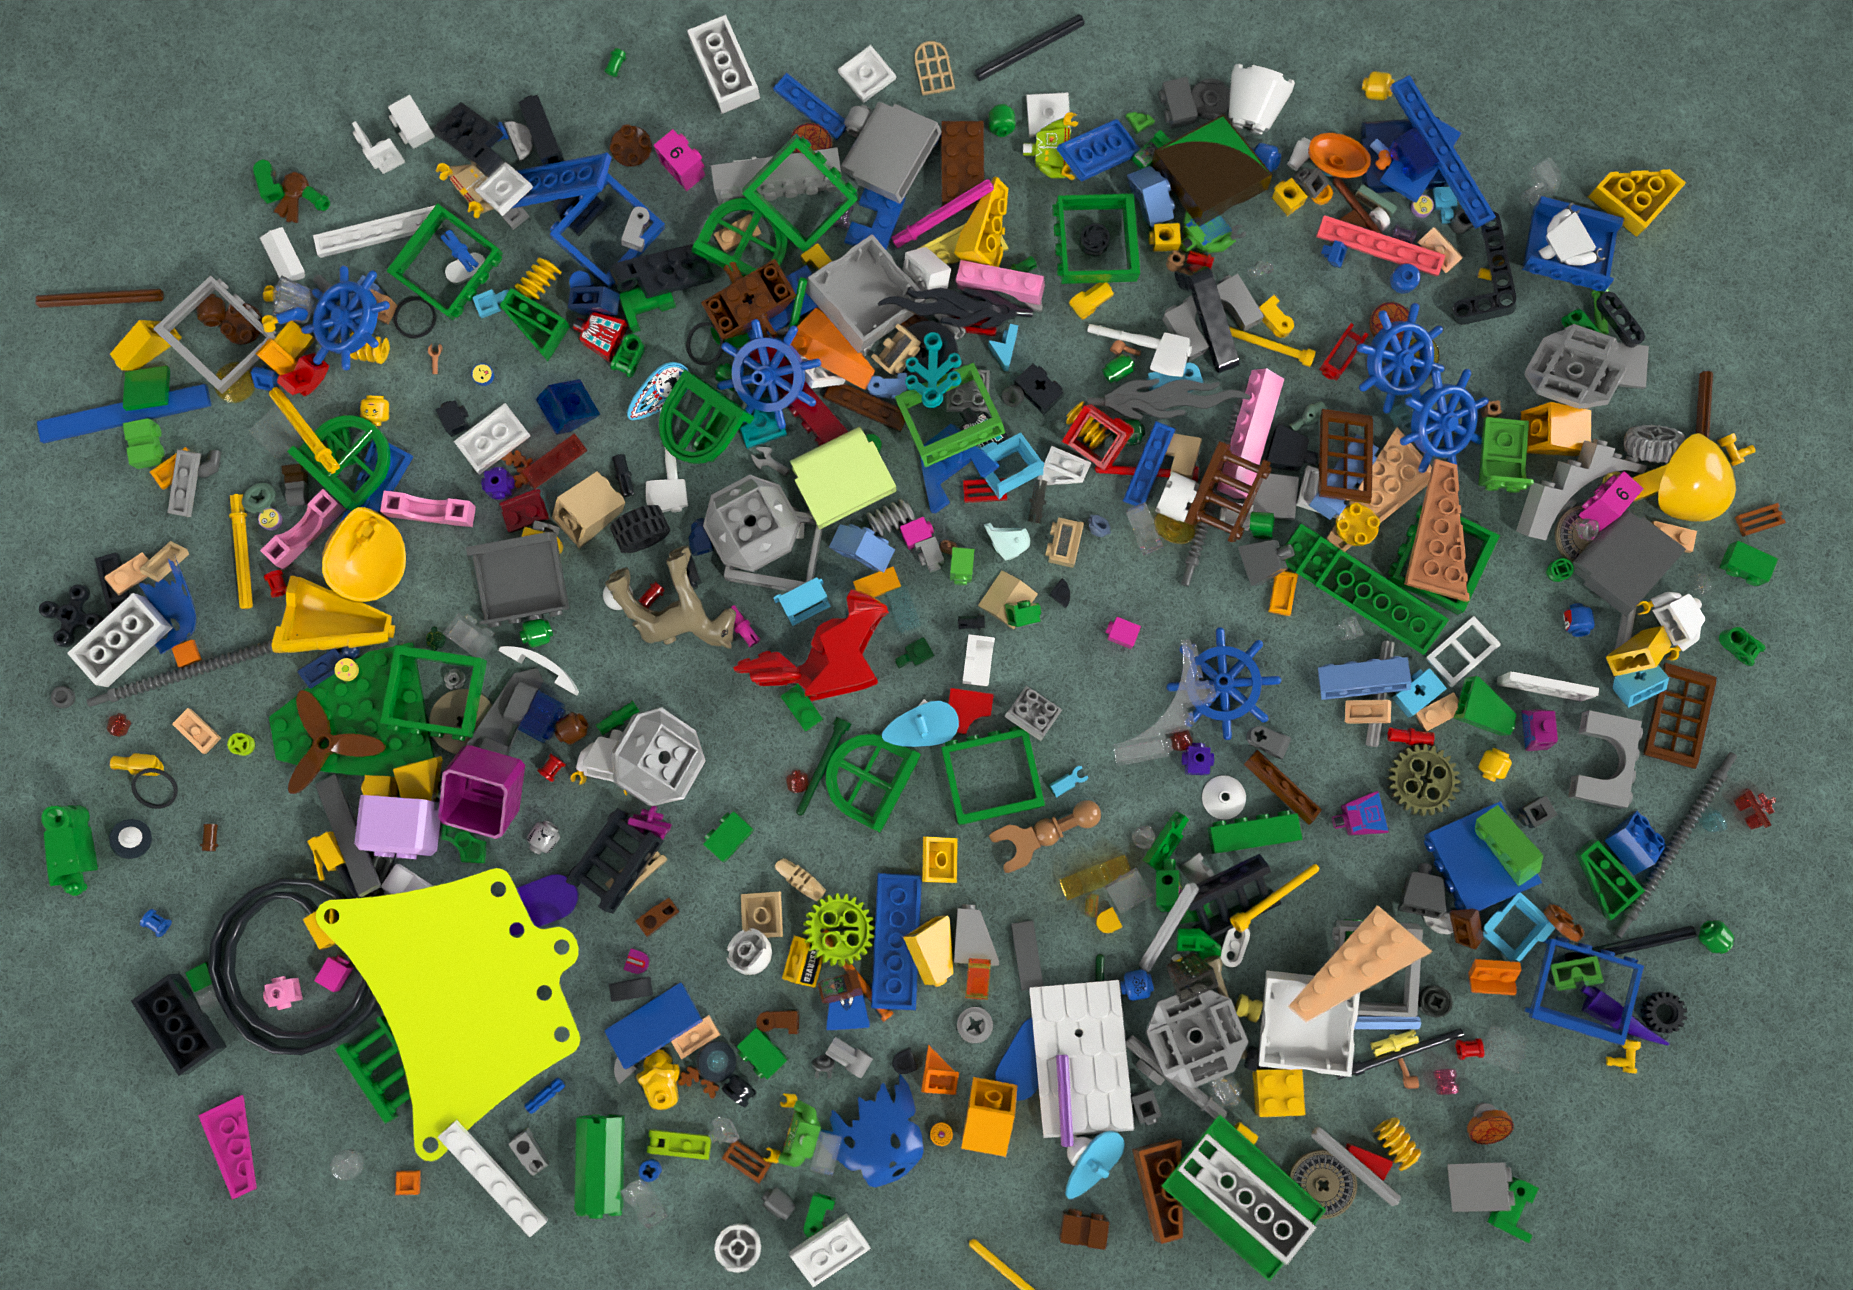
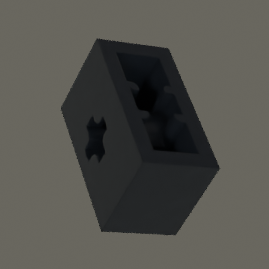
[1014,363,1063,415]

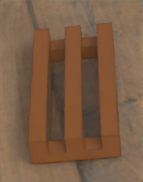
[1735,503,1786,537]
[721,1138,772,1184]

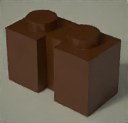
[1059,1208,1110,1250]

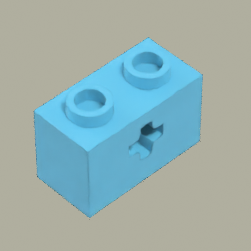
[1613,665,1669,708]
[1391,668,1447,718]

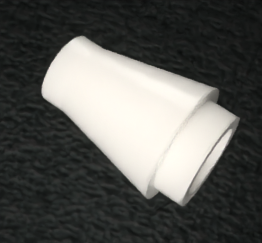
[1287,137,1311,171]

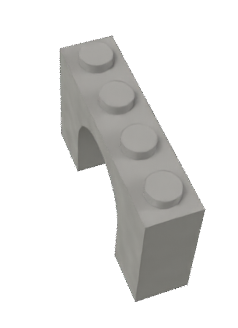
[1162,274,1264,362]
[1568,710,1643,809]

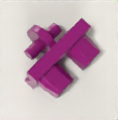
[628,806,672,840]

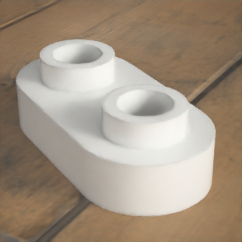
[1221,928,1250,967]

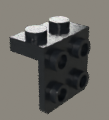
[553,196,607,237]

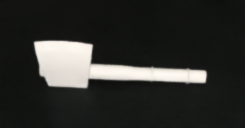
[1088,324,1192,377]
[645,407,688,512]

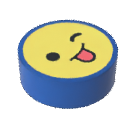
[471,363,494,386]

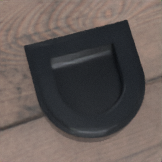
[892,1048,918,1075]

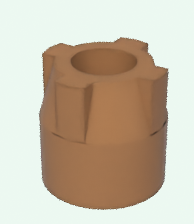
[1166,250,1185,272]
[1481,400,1502,418]

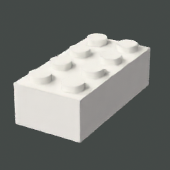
[687,15,760,114]
[68,593,173,687]

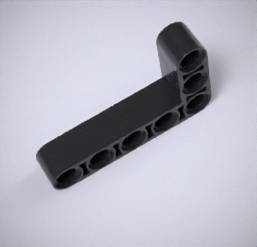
[1453,211,1517,325]
[1174,264,1239,373]

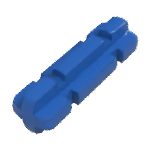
[524,1078,565,1114]

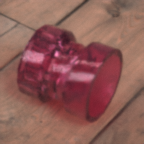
[1433,1069,1460,1095]

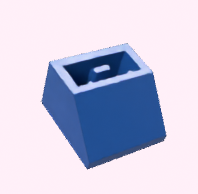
[1604,811,1666,876]

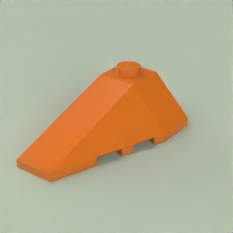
[790,307,875,389]

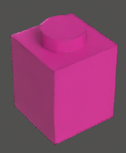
[900,517,934,550]
[1105,617,1141,649]
[314,955,354,992]

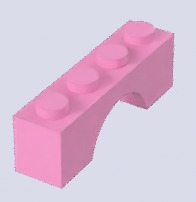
[956,260,1045,305]
[260,489,346,570]
[380,491,476,527]

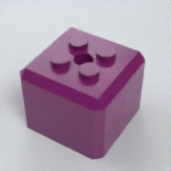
[438,745,525,839]

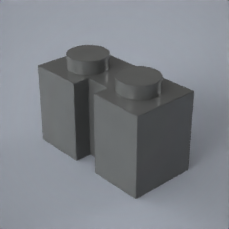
[1158,77,1198,129]

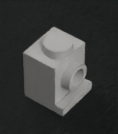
[915,536,944,572]

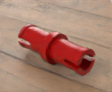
[1387,728,1435,746]

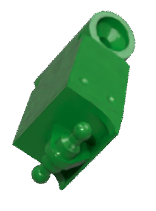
[41,805,98,896]

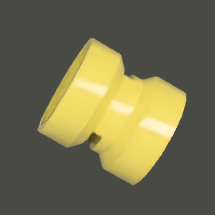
[1235,994,1263,1023]

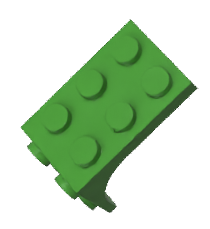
[1478,417,1534,493]

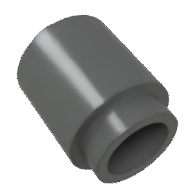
[761,1187,796,1221]

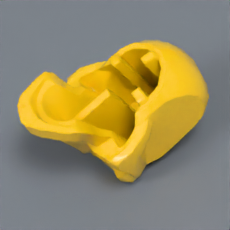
[636,1049,680,1110]

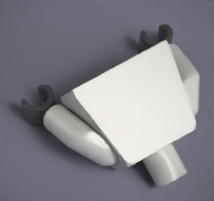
[1538,202,1606,265]

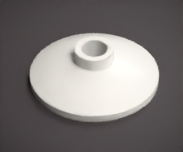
[1202,776,1246,819]

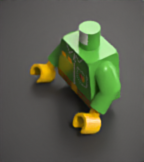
[763,1093,821,1167]

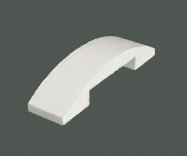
[498,646,579,696]

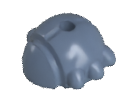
[1088,515,1111,537]

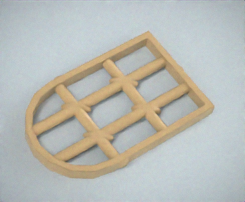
[915,41,955,95]

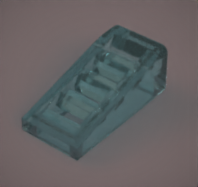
[1382,395,1414,436]

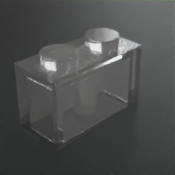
[443,613,498,659]

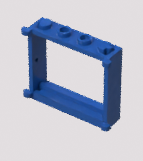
[1524,936,1644,1045]

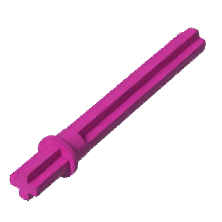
[892,179,994,248]

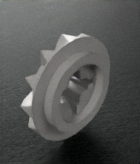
[957,1007,993,1043]

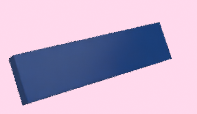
[773,73,847,141]
[1123,421,1176,509]

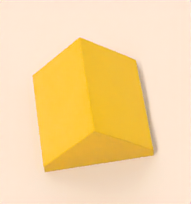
[922,837,957,883]

